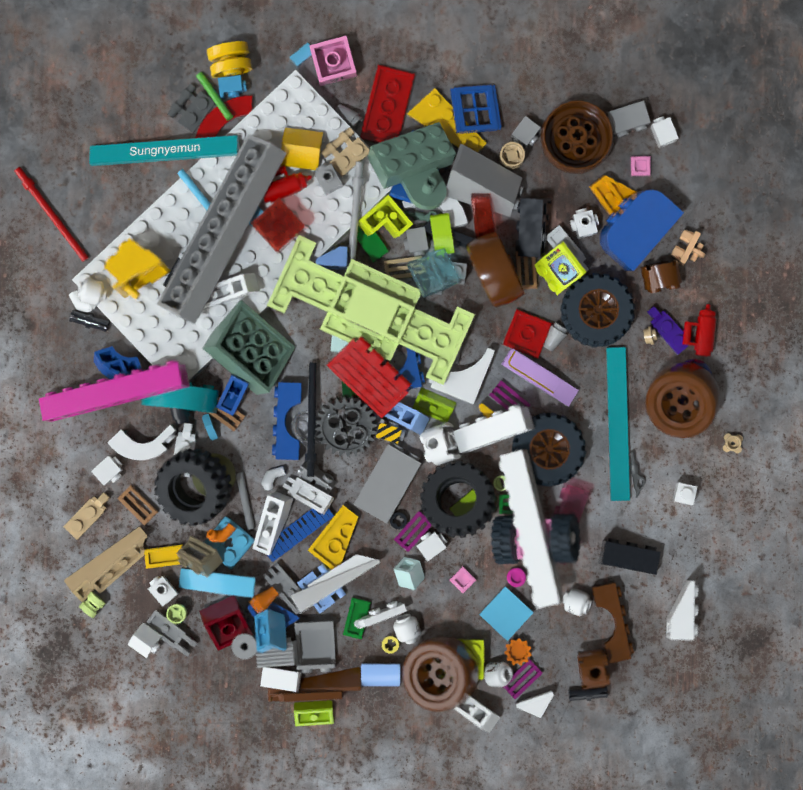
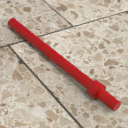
[14,167,89,262]

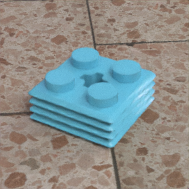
[204,516,255,569]

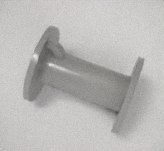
[232,634,257,659]

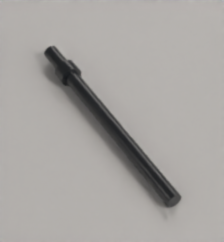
[305,362,317,477]

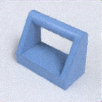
[316,247,348,270]

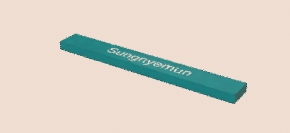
[89,135,239,166]

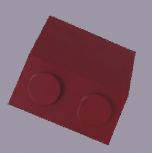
[199,595,253,651]

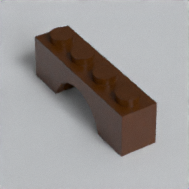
[591,582,634,664]

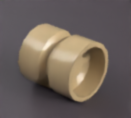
[499,142,525,170]

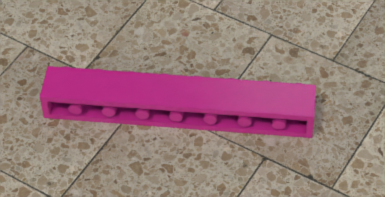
[39,360,190,422]

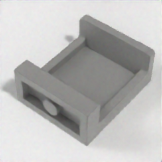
[294,621,336,673]

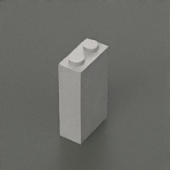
[354,443,421,523]

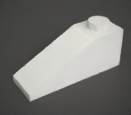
[203,273,260,309]
[252,492,293,555]
[443,687,501,733]

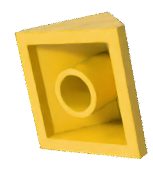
[280,127,323,171]

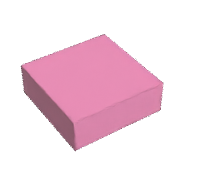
[631,156,651,176]
[450,567,476,593]

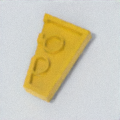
[308,505,358,569]

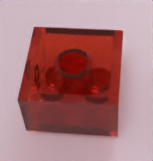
[251,198,306,254]

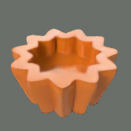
[504,638,532,666]

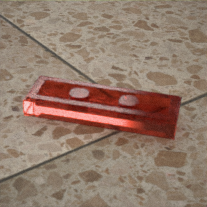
[471,193,495,238]

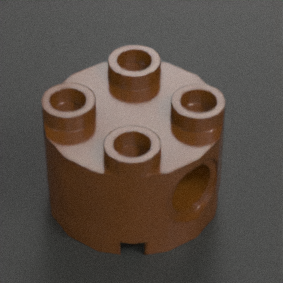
[640,260,682,293]
[577,648,610,690]

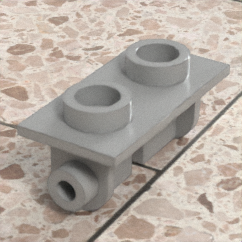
[297,462,337,495]

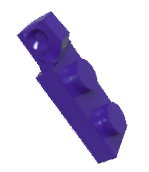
[647,306,692,355]

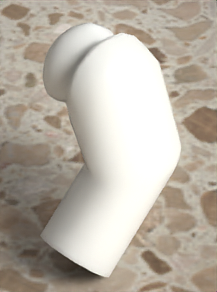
[69,291,96,313]
[261,466,286,491]

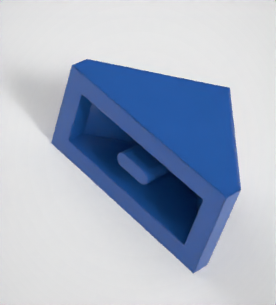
[216,374,249,416]

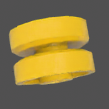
[206,41,253,78]

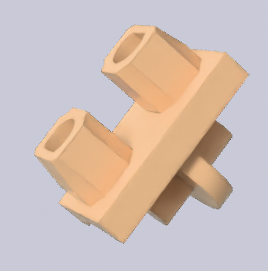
[671,229,705,266]

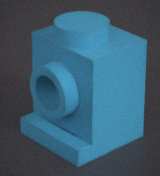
[218,75,247,100]

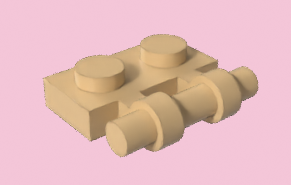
[321,127,369,177]

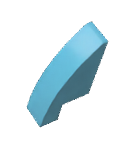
[179,568,256,597]

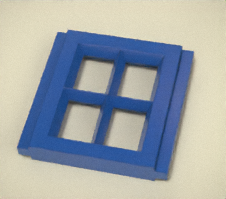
[450,85,502,134]

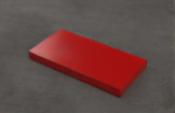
[360,65,415,144]

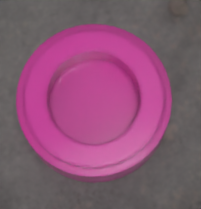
[507,568,526,587]

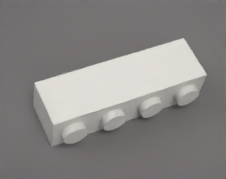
[453,405,534,453]

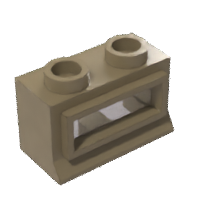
[176,536,223,578]

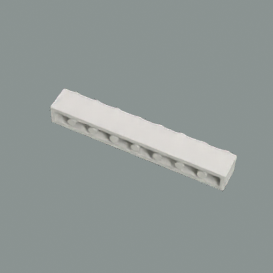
[499,450,565,608]

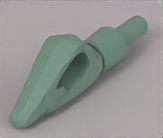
[403,210,438,222]

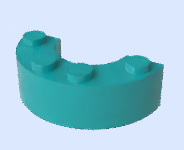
[141,382,219,414]

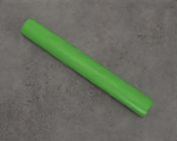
[196,72,233,121]

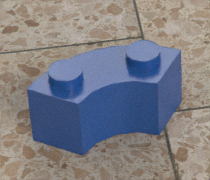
[93,346,142,380]

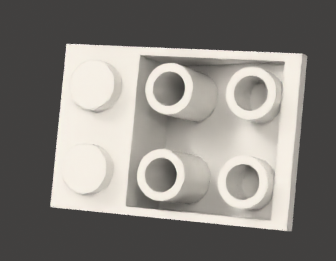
[666,580,698,640]

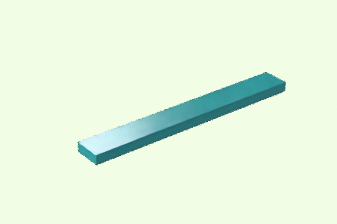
[606,347,630,501]

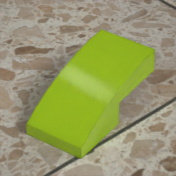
[430,213,455,256]

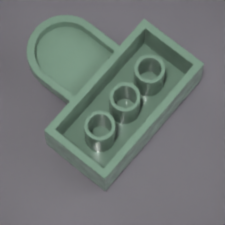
[367,122,456,210]

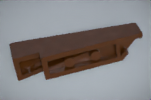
[268,667,361,702]

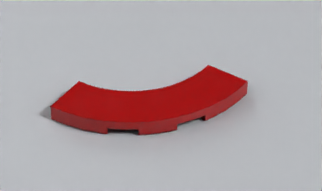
[195,96,252,138]

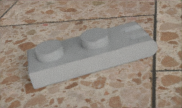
[263,563,302,615]

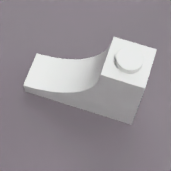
[428,348,495,405]

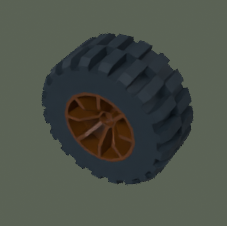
[560,273,635,348]
[512,413,586,486]

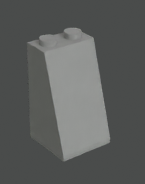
[446,144,524,217]

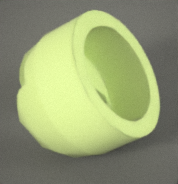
[494,475,506,491]

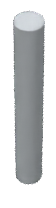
[236,472,255,530]

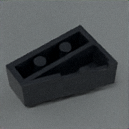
[515,197,552,257]
[598,538,661,575]

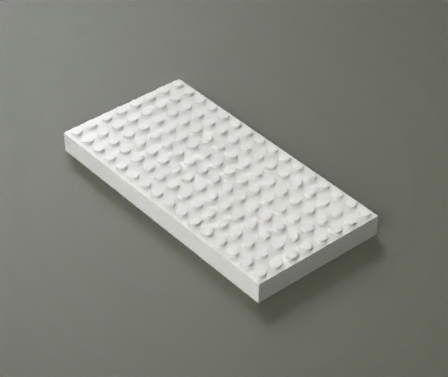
[72,70,392,382]

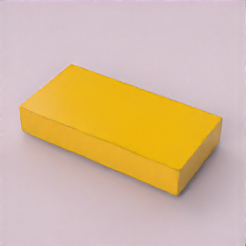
[144,545,183,569]

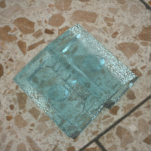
[407,248,460,298]

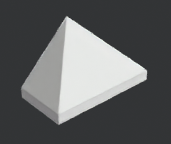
[515,690,554,718]

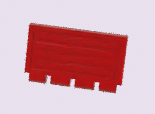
[326,336,411,418]

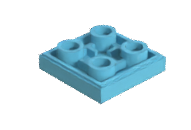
[479,587,533,641]

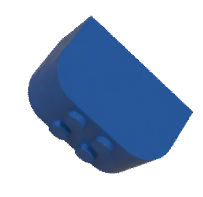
[600,190,684,271]

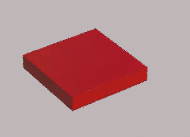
[502,309,552,359]

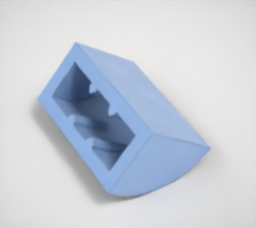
[361,663,400,686]

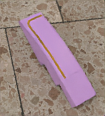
[501,348,579,407]

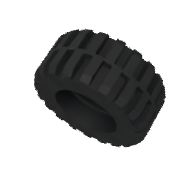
[154,448,232,526]
[420,461,496,538]

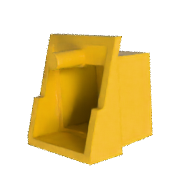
[104,238,171,300]

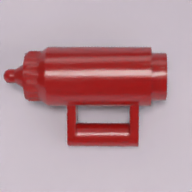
[263,165,312,203]
[682,304,717,357]

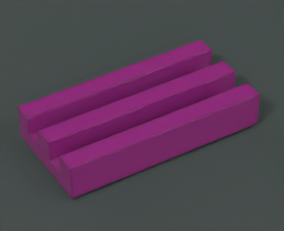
[489,381,530,411]
[394,511,432,552]
[503,659,542,699]

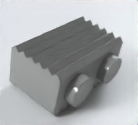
[256,637,299,668]

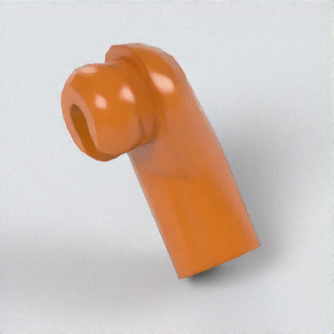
[207,523,236,542]

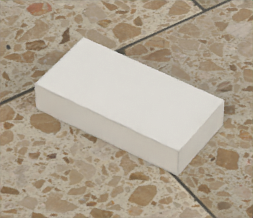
[261,667,301,692]

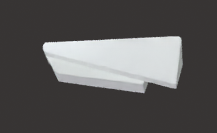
[291,554,380,613]

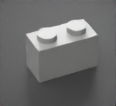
[606,101,651,138]

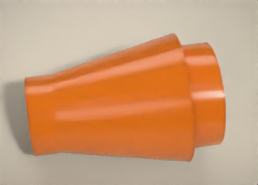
[250,586,279,614]

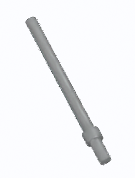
[347,162,364,268]

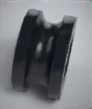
[390,512,407,529]

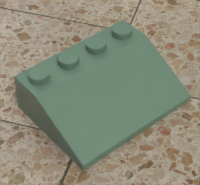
[202,300,295,395]

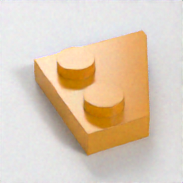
[589,175,637,215]

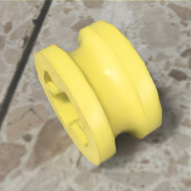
[382,636,399,654]

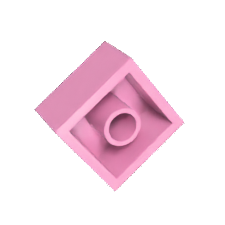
[309,36,357,86]

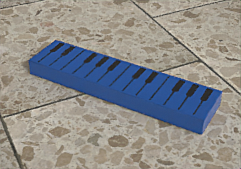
[267,508,334,562]

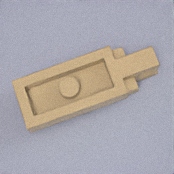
[63,493,110,540]

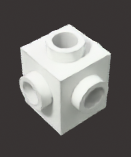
[570,208,599,239]

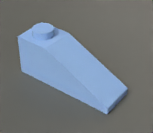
[367,402,430,435]

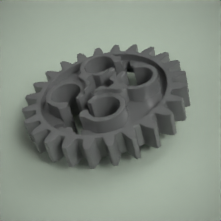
[315,395,377,457]

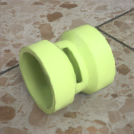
[79,591,106,618]
[166,604,187,624]

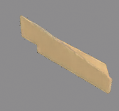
[64,527,147,602]

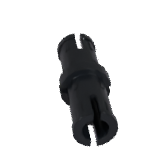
[69,310,110,332]
[568,685,608,702]

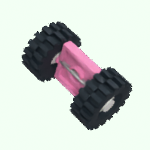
[491,514,581,564]

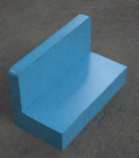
[254,609,287,653]

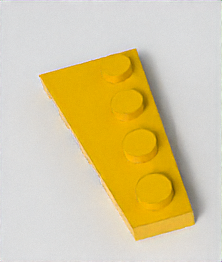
[407,88,487,153]

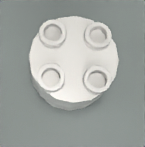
[420,422,462,466]

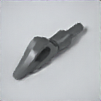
[630,452,645,498]

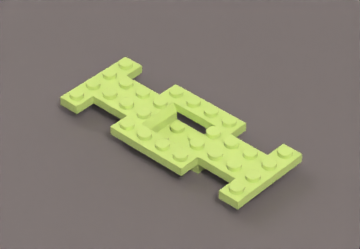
[267,235,475,385]

